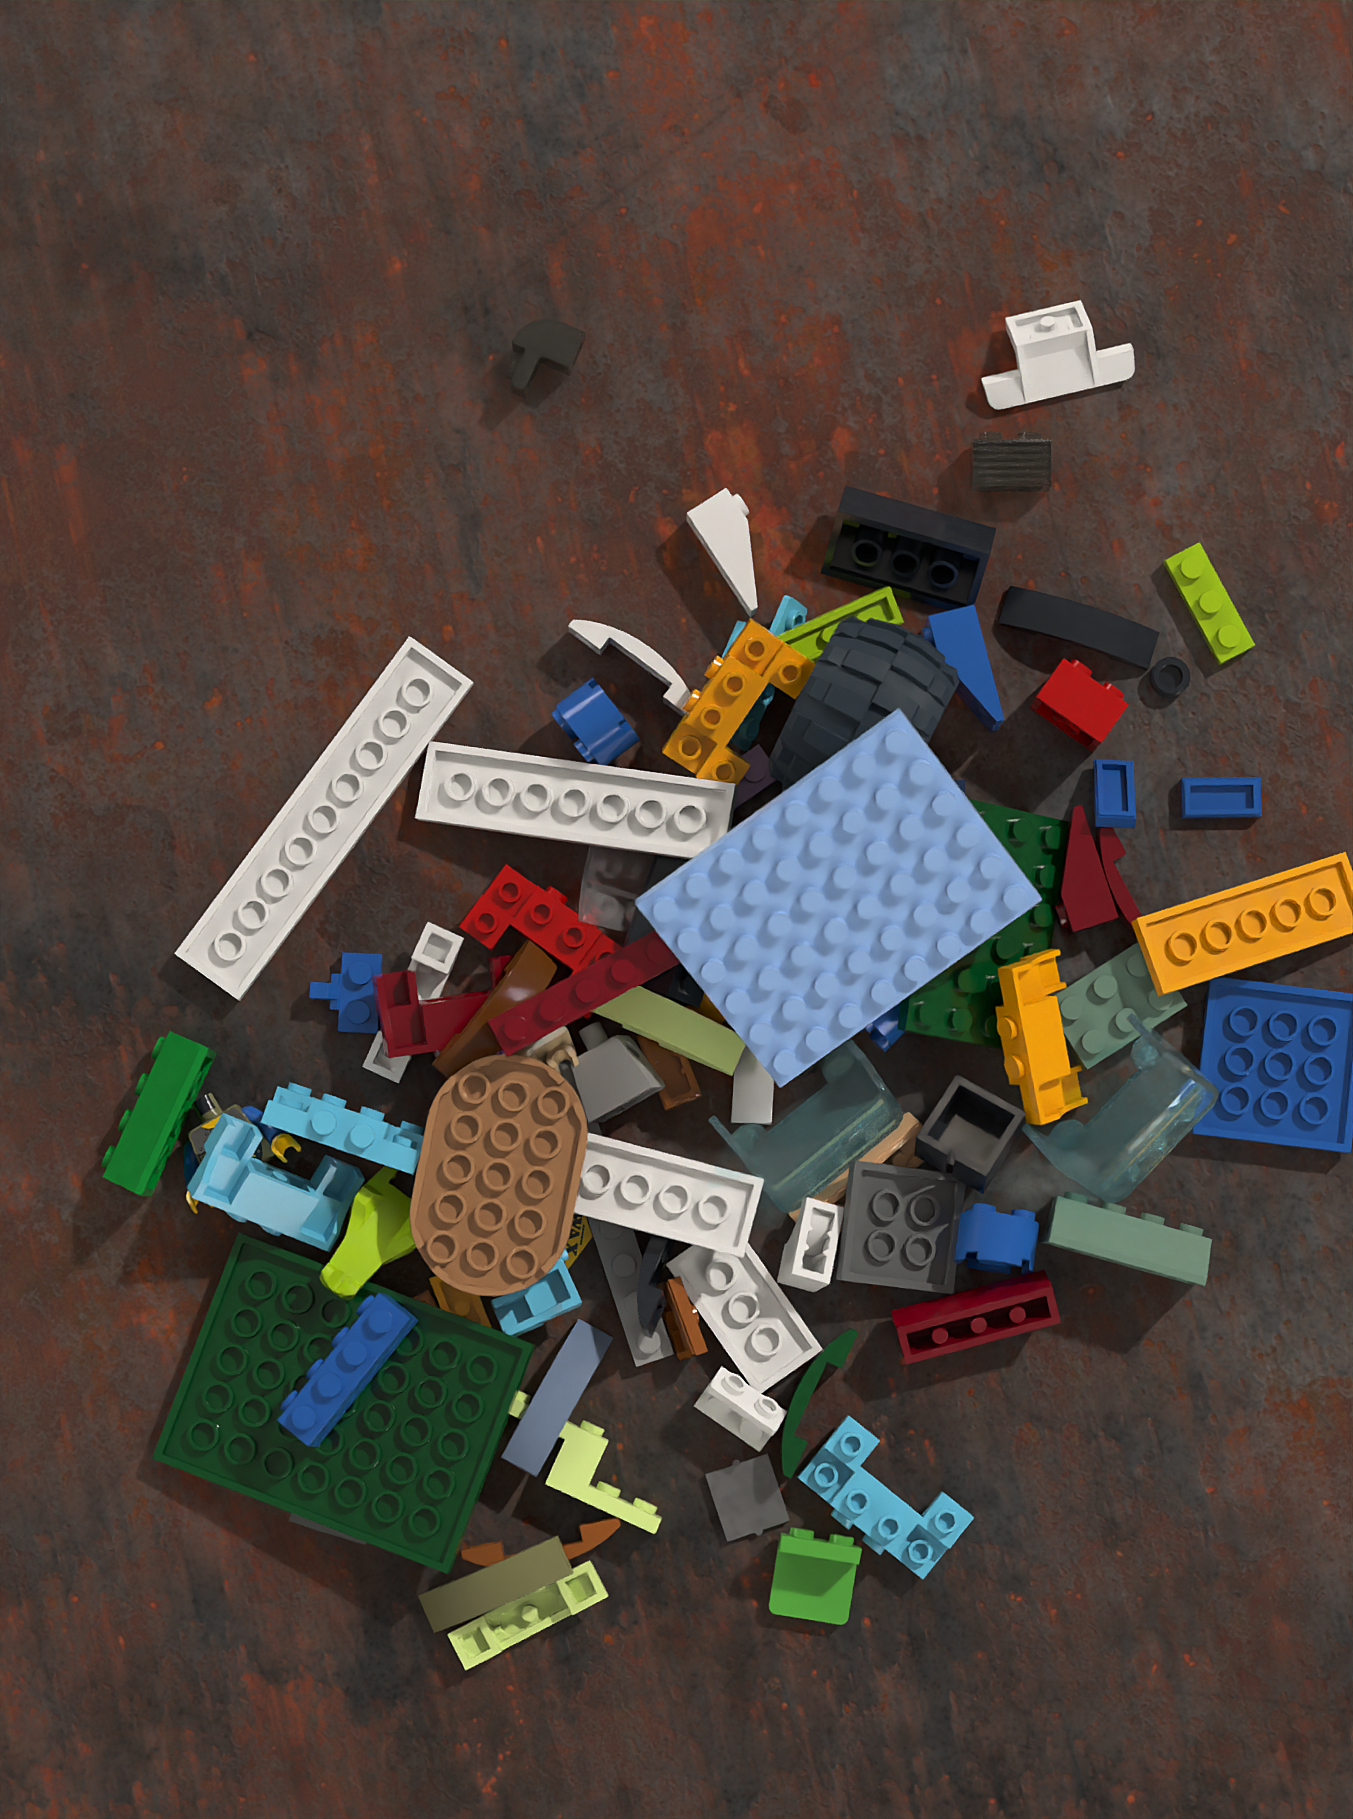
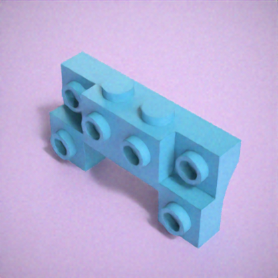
[261,1082,425,1175]
[187,1113,365,1252]
[491,1248,582,1337]
[797,1415,974,1579]

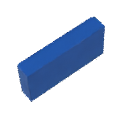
[1092,759,1136,828]
[1180,777,1262,819]

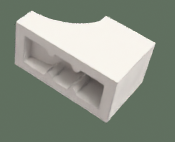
[777,1197,844,1292]

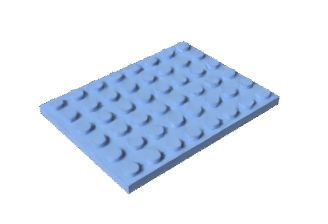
[635,708,1042,1088]

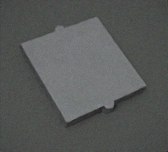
[705,1453,790,1542]

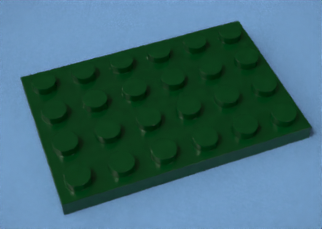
[897,798,1069,1050]

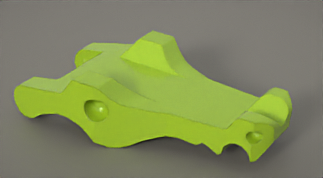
[319,1165,416,1301]

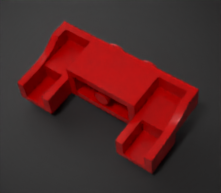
[459,864,622,1020]

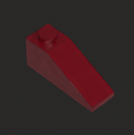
[1054,805,1119,935]

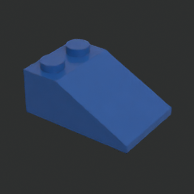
[918,605,1004,732]

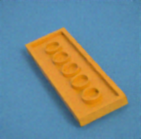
[1131,852,1353,997]

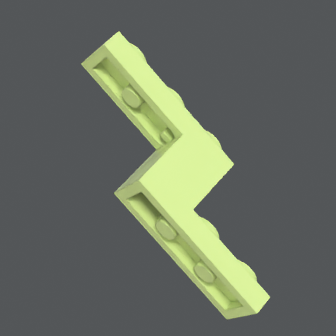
[510,1391,662,1534]

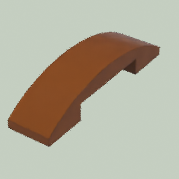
[461,1516,621,1567]

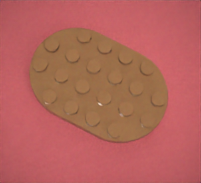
[410,1054,588,1296]

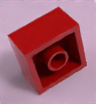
[1029,659,1129,753]

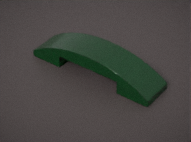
[781,1328,858,1478]

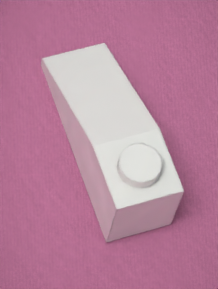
[686,488,758,617]

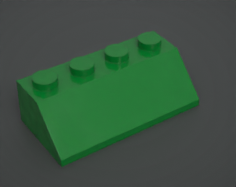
[101,1031,217,1197]

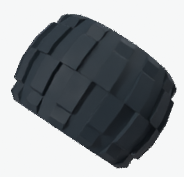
[768,616,959,791]

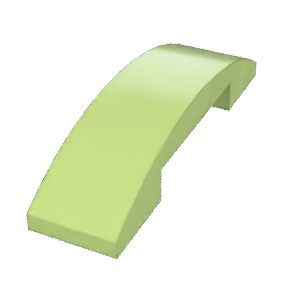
[447,1560,609,1670]

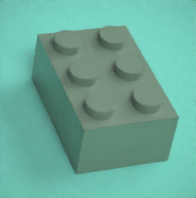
[1055,942,1187,1072]

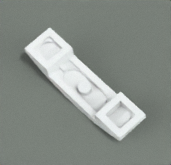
[568,620,691,717]
[362,922,464,1083]

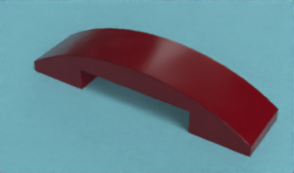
[1096,827,1142,941]

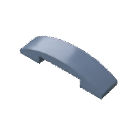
[501,1319,613,1477]

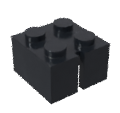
[914,1074,1026,1194]

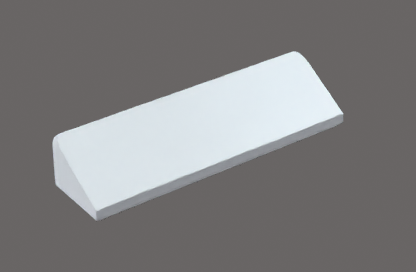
[731,1045,774,1125]

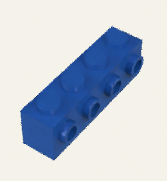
[277,1293,418,1446]

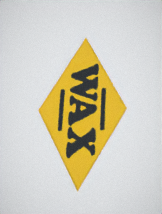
[564,1213,593,1270]

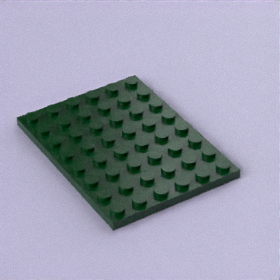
[152,1232,535,1574]

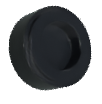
[1150,657,1191,698]

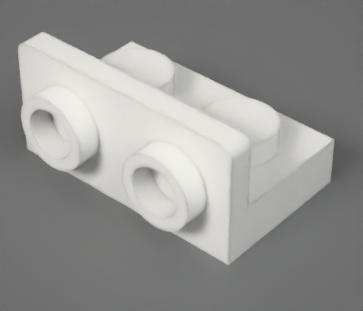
[694,1366,787,1452]

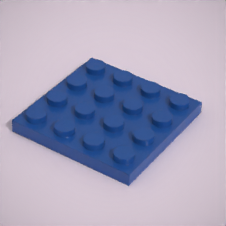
[1191,977,1353,1153]

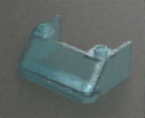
[1022,1013,1219,1203]
[708,1038,903,1213]

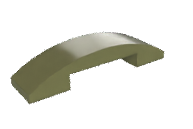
[418,1536,574,1633]

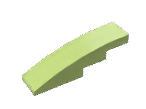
[592,986,746,1076]

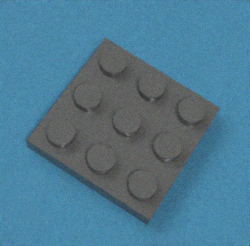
[836,1160,966,1294]

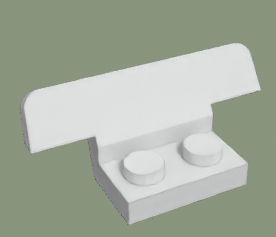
[981,300,1135,409]

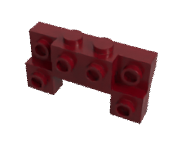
[372,954,516,1058]

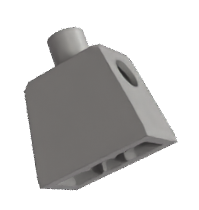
[571,1022,666,1123]

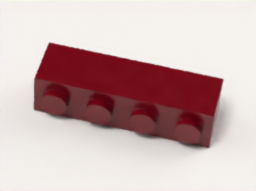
[891,1269,1061,1365]

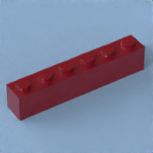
[486,930,681,1057]

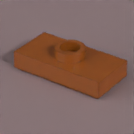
[636,1035,702,1111]
[656,1276,708,1361]

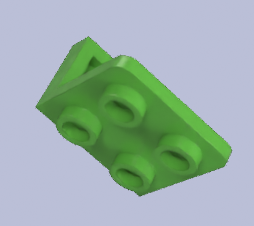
[769,1527,862,1625]

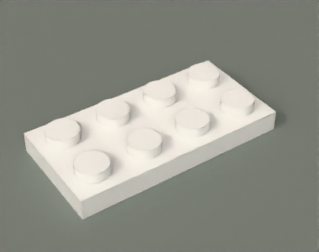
[666,1243,823,1393]

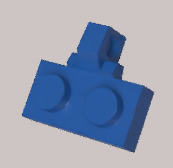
[309,952,383,1034]

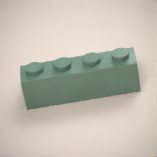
[1041,1191,1212,1286]

